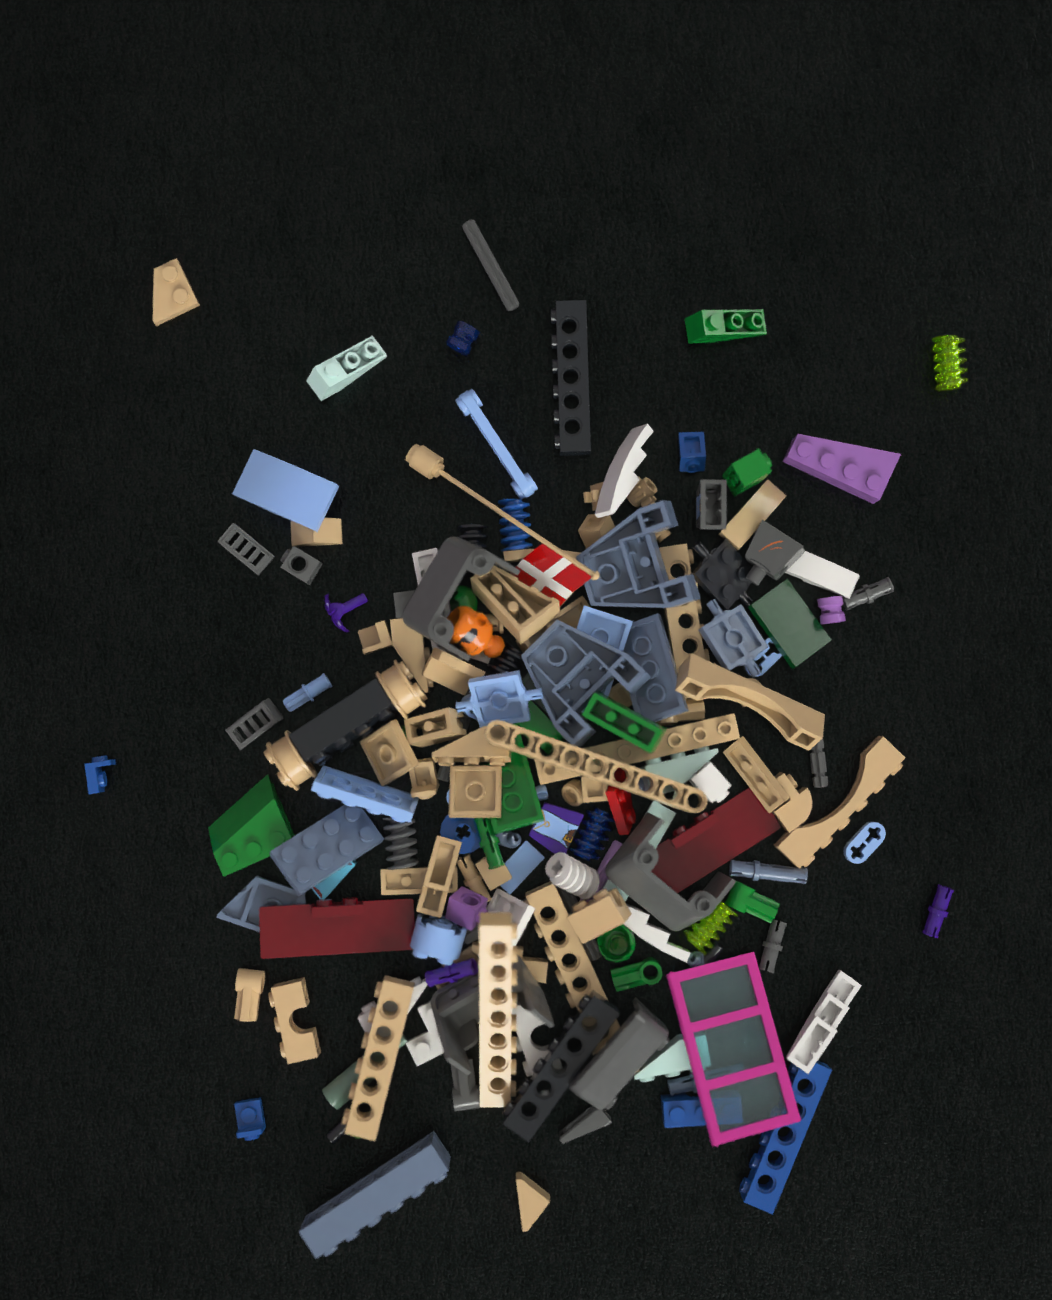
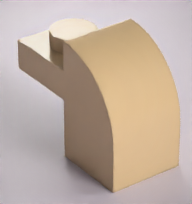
[772,772,812,833]

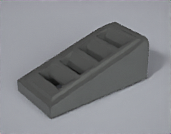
[217,523,275,576]
[225,698,283,750]
[559,1105,612,1144]

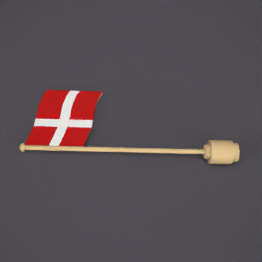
[406,444,600,607]

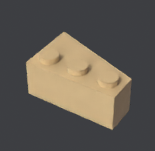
[470,565,560,644]

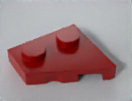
[605,768,636,835]

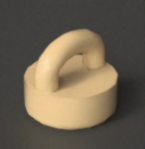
[562,779,583,807]

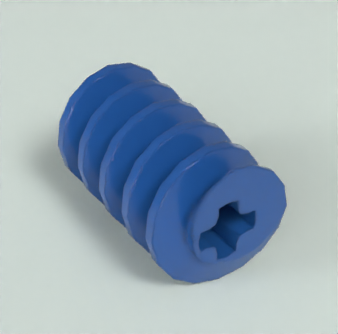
[498,499,533,552]

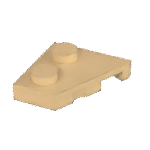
[153,258,200,326]

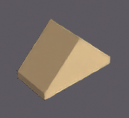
[291,518,343,547]
[516,1172,550,1232]

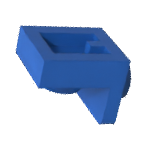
[678,432,706,473]
[84,755,116,794]
[234,1097,266,1141]

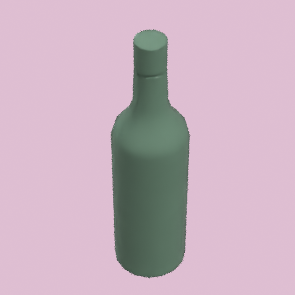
[322,1034,408,1109]

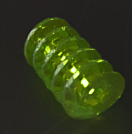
[932,335,968,391]
[684,901,738,955]

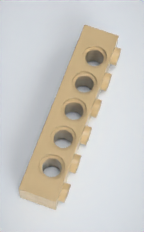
[659,543,710,698]
[342,975,415,1141]

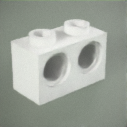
[688,762,731,803]

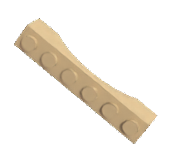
[675,653,825,751]
[774,736,905,869]

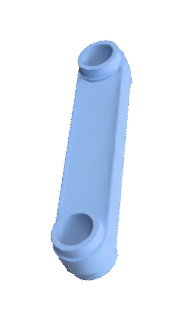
[455,389,538,499]

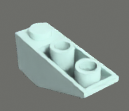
[307,336,387,401]
[640,746,719,794]
[634,1030,711,1082]

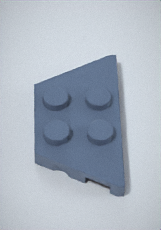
[216,875,307,932]

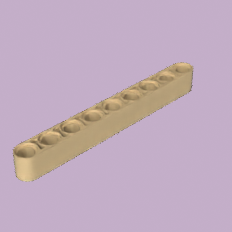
[484,720,707,813]

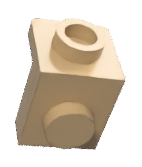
[409,758,439,799]

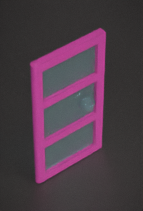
[666,952,801,1146]

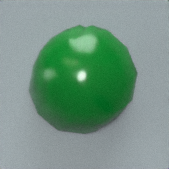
[449,585,478,611]
[597,924,636,963]

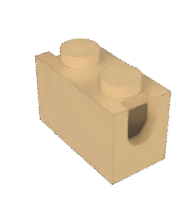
[404,707,467,748]
[567,887,632,944]

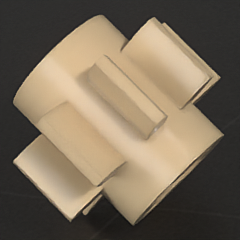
[627,477,657,508]

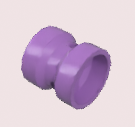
[817,596,846,624]

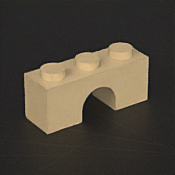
[269,977,321,1064]

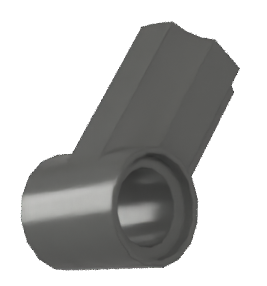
[451,1057,481,1111]

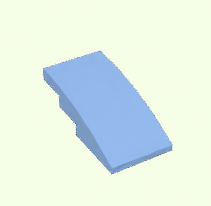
[232,449,339,532]

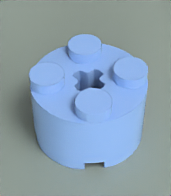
[410,913,467,965]

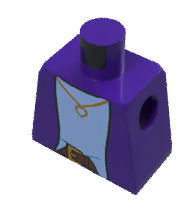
[529,802,584,854]

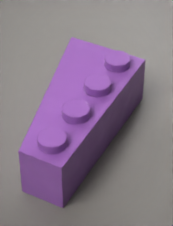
[782,434,901,504]

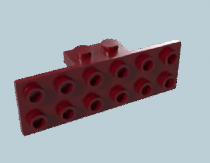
[651,788,781,894]
[259,898,415,959]

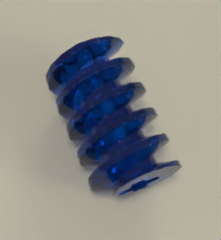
[568,805,615,862]

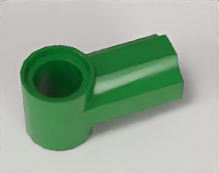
[724,880,779,923]
[611,957,662,992]

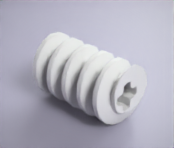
[545,852,599,900]

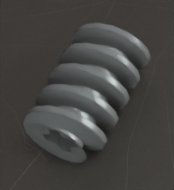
[383,817,419,870]

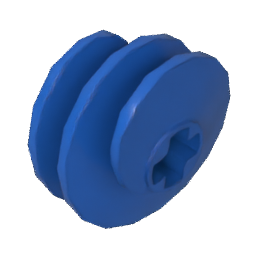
[440,814,485,854]

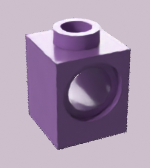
[445,886,488,931]

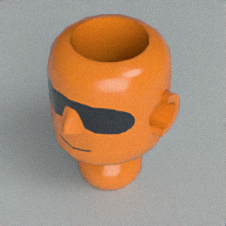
[447,606,505,658]

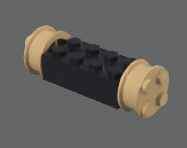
[264,659,428,791]

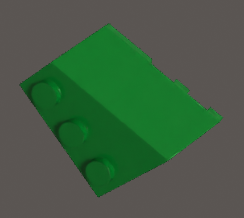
[208,774,295,877]

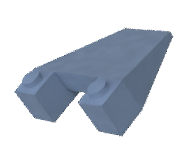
[576,500,701,608]
[521,620,651,748]

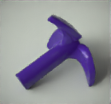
[324,593,368,633]

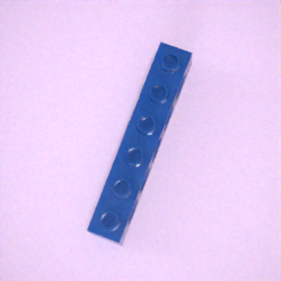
[739,1060,832,1214]

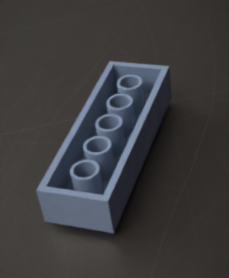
[299,1131,451,1258]

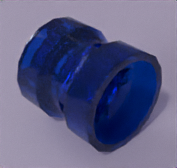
[446,321,480,356]

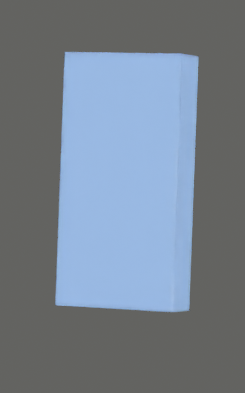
[500,840,545,894]

